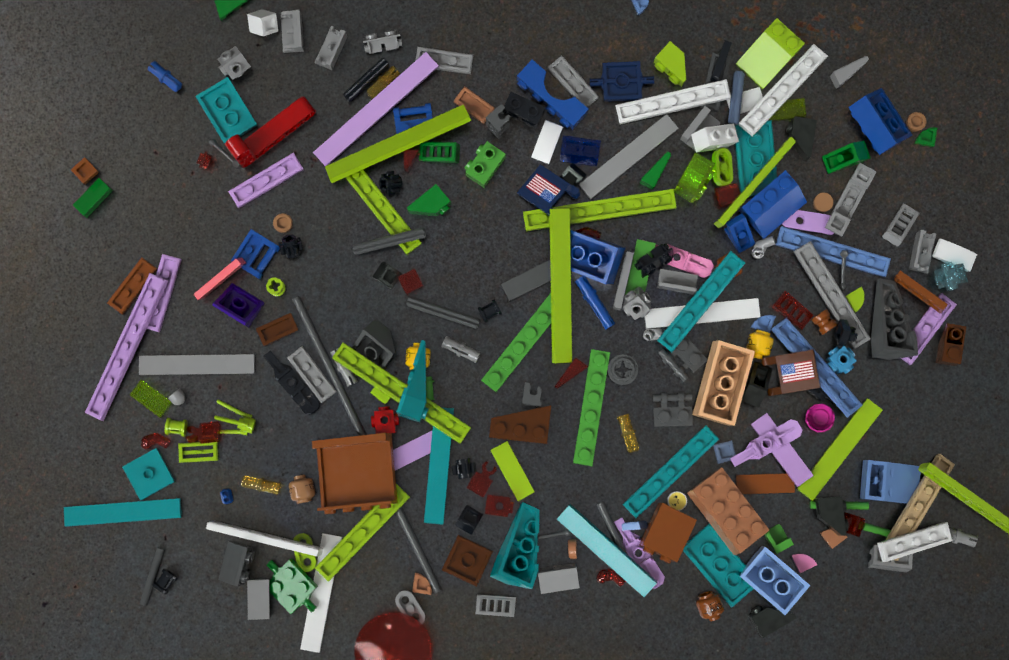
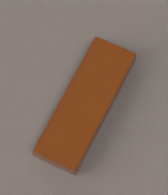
[107,257,158,315]
[894,271,948,314]
[735,473,795,494]

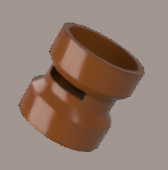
[811,309,838,335]

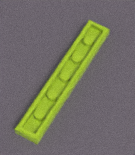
[714,137,796,228]
[345,170,422,255]
[796,398,883,501]
[918,462,1009,534]
[315,484,410,582]

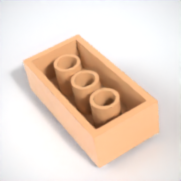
[692,340,755,426]

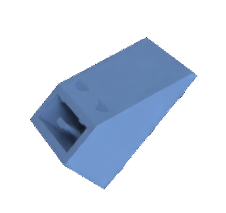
[860,460,921,504]

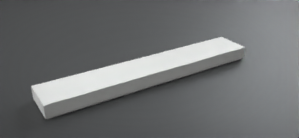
[738,44,828,137]
[615,79,731,124]
[645,298,760,329]
[206,521,323,556]
[300,533,342,653]

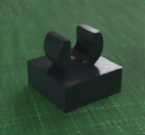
[834,319,858,347]

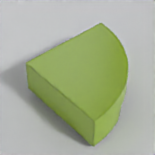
[845,287,864,313]

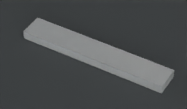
[578,114,679,200]
[793,241,871,349]
[139,354,255,375]

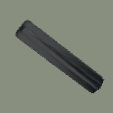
[343,58,389,102]

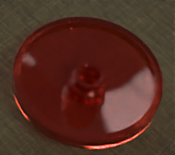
[354,612,433,660]

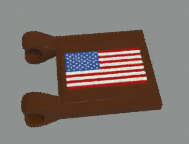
[762,349,821,396]

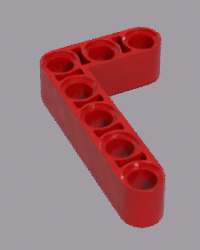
[225,96,316,168]

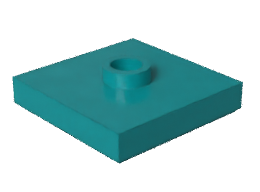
[122,448,176,501]

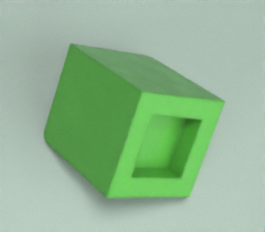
[764,524,794,554]

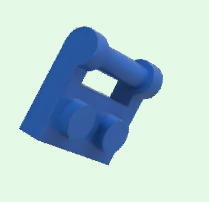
[393,103,433,134]
[231,229,280,280]

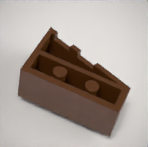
[489,405,551,444]

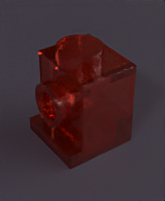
[485,495,514,517]

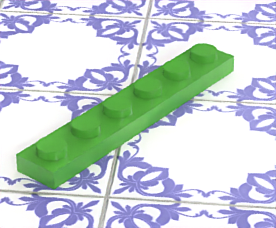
[481,293,551,392]
[573,349,610,466]

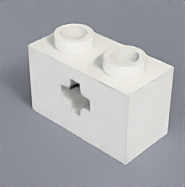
[691,124,739,153]

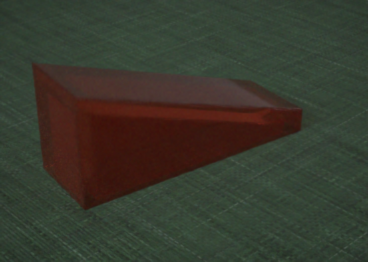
[555,358,588,389]

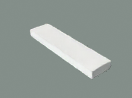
[877,522,953,562]

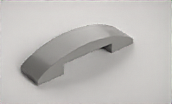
[825,163,876,237]

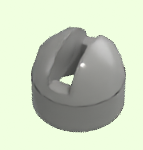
[168,389,185,405]

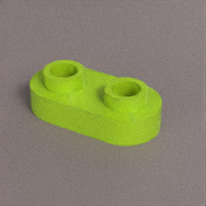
[712,148,733,187]
[293,533,317,572]

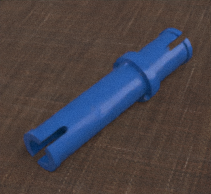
[574,276,615,330]

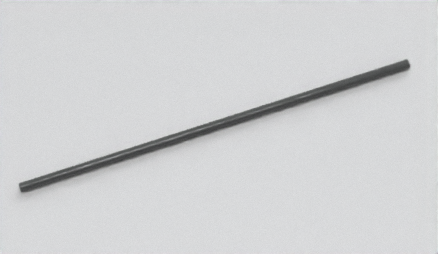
[293,296,442,593]

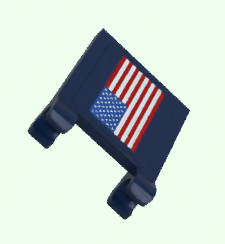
[517,164,580,217]

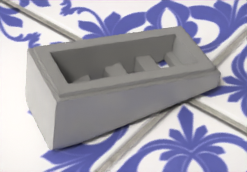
[830,56,869,89]
[882,203,919,246]
[475,594,516,617]

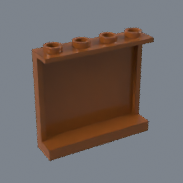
[312,433,397,514]

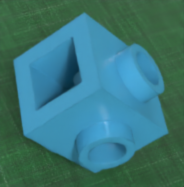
[825,346,856,374]

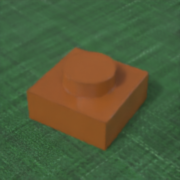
[71,157,99,185]

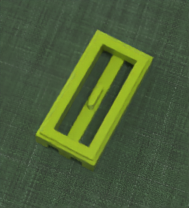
[178,441,219,463]

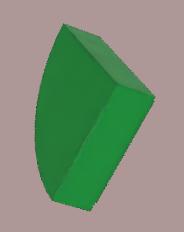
[914,127,938,147]

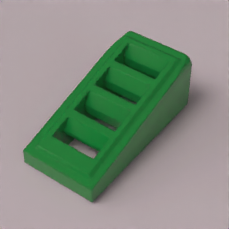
[419,142,460,163]
[640,152,671,190]

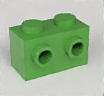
[465,141,506,188]

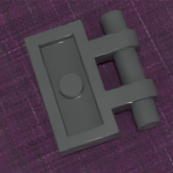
[658,336,707,382]
[653,391,693,427]

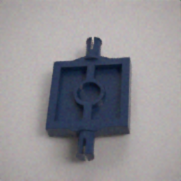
[590,61,654,102]

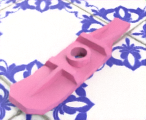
[644,240,714,278]

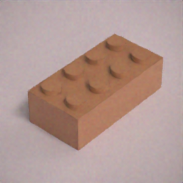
[687,468,769,555]

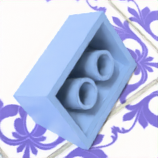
[740,546,810,615]

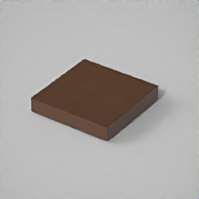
[442,535,493,587]

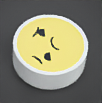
[667,491,687,511]

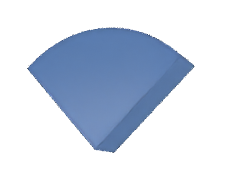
[631,0,649,15]
[750,315,776,333]
[622,521,647,531]

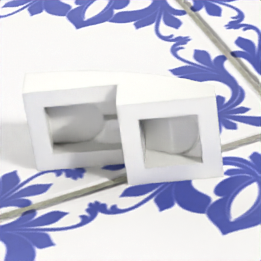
[532,120,563,164]
[932,239,977,272]

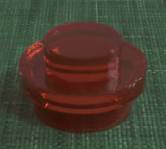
[196,151,212,169]

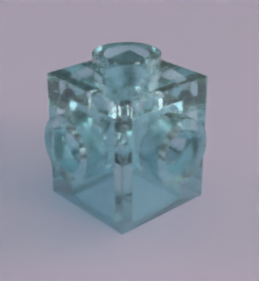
[934,262,968,291]

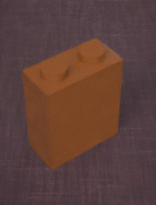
[639,503,697,564]

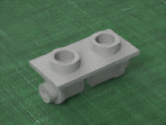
[363,30,402,54]

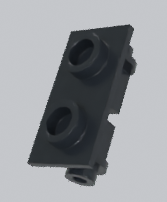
[634,243,674,278]

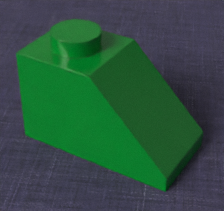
[822,141,871,174]
[407,184,451,216]

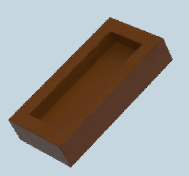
[256,313,299,347]

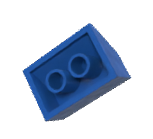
[848,88,912,155]
[739,170,807,239]

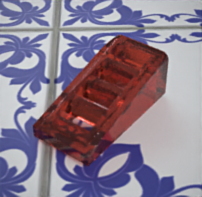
[771,291,814,330]

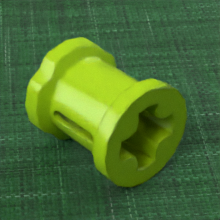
[266,277,286,297]
[165,417,188,437]

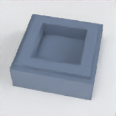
[713,441,736,464]

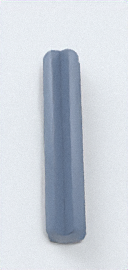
[728,71,745,125]

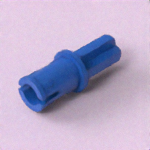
[148,61,182,92]

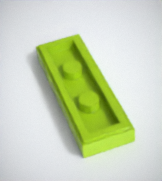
[490,441,535,501]

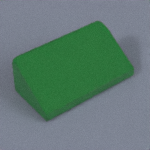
[73,178,113,218]

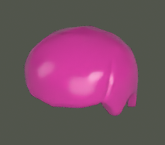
[805,403,835,433]

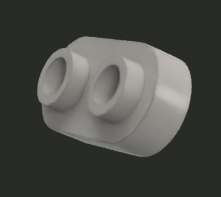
[395,590,426,627]

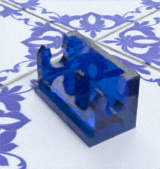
[559,136,601,166]

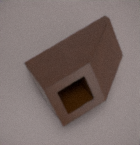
[936,323,966,366]

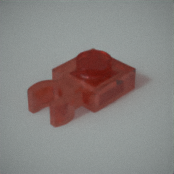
[185,421,221,444]
[467,461,497,497]

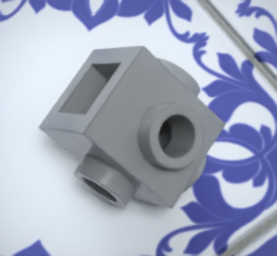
[217,46,251,80]
[623,286,651,320]

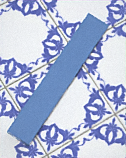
[776,226,891,277]
[771,317,862,418]

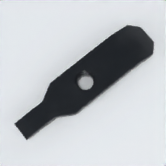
[263,350,320,415]

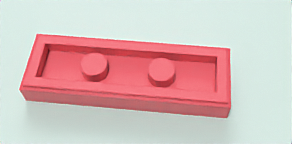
[194,258,246,300]

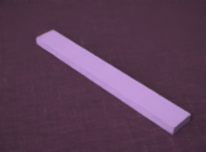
[313,52,439,166]
[85,273,168,421]

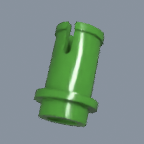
[426,376,434,400]

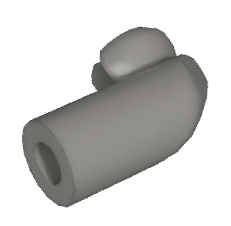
[752,236,776,259]
[643,328,663,341]

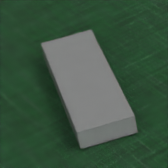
[415,47,474,75]
[547,55,599,108]
[613,251,634,311]
[287,346,337,403]

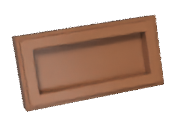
[453,86,495,124]

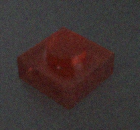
[398,269,423,295]

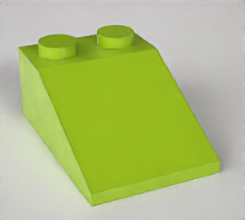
[735,18,805,89]

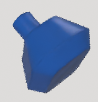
[220,488,233,504]

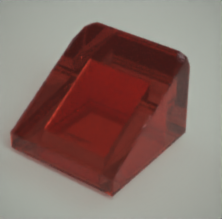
[404,150,419,172]
[714,183,740,207]
[844,512,865,537]

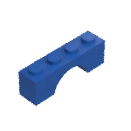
[517,59,589,130]

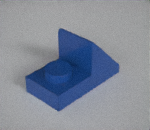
[724,213,755,253]

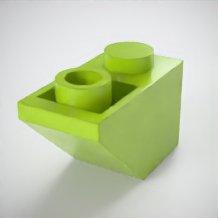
[653,41,686,87]

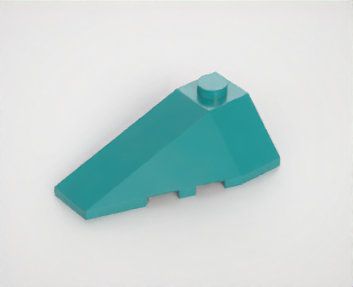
[396,340,429,422]
[490,502,539,589]

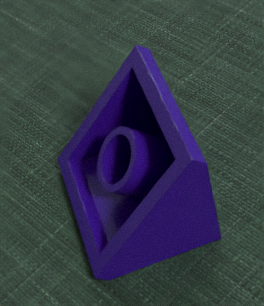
[212,283,264,328]

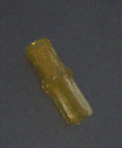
[366,66,400,98]
[617,414,639,453]
[241,476,281,495]

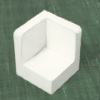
[247,9,278,36]

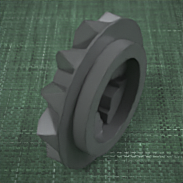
[607,354,638,385]

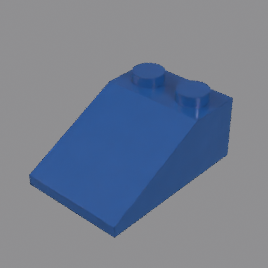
[570,229,625,284]

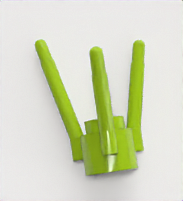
[214,400,256,436]

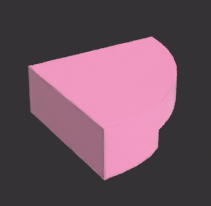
[790,554,817,573]

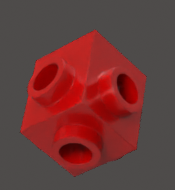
[371,406,399,434]

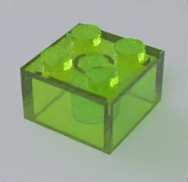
[674,152,716,203]

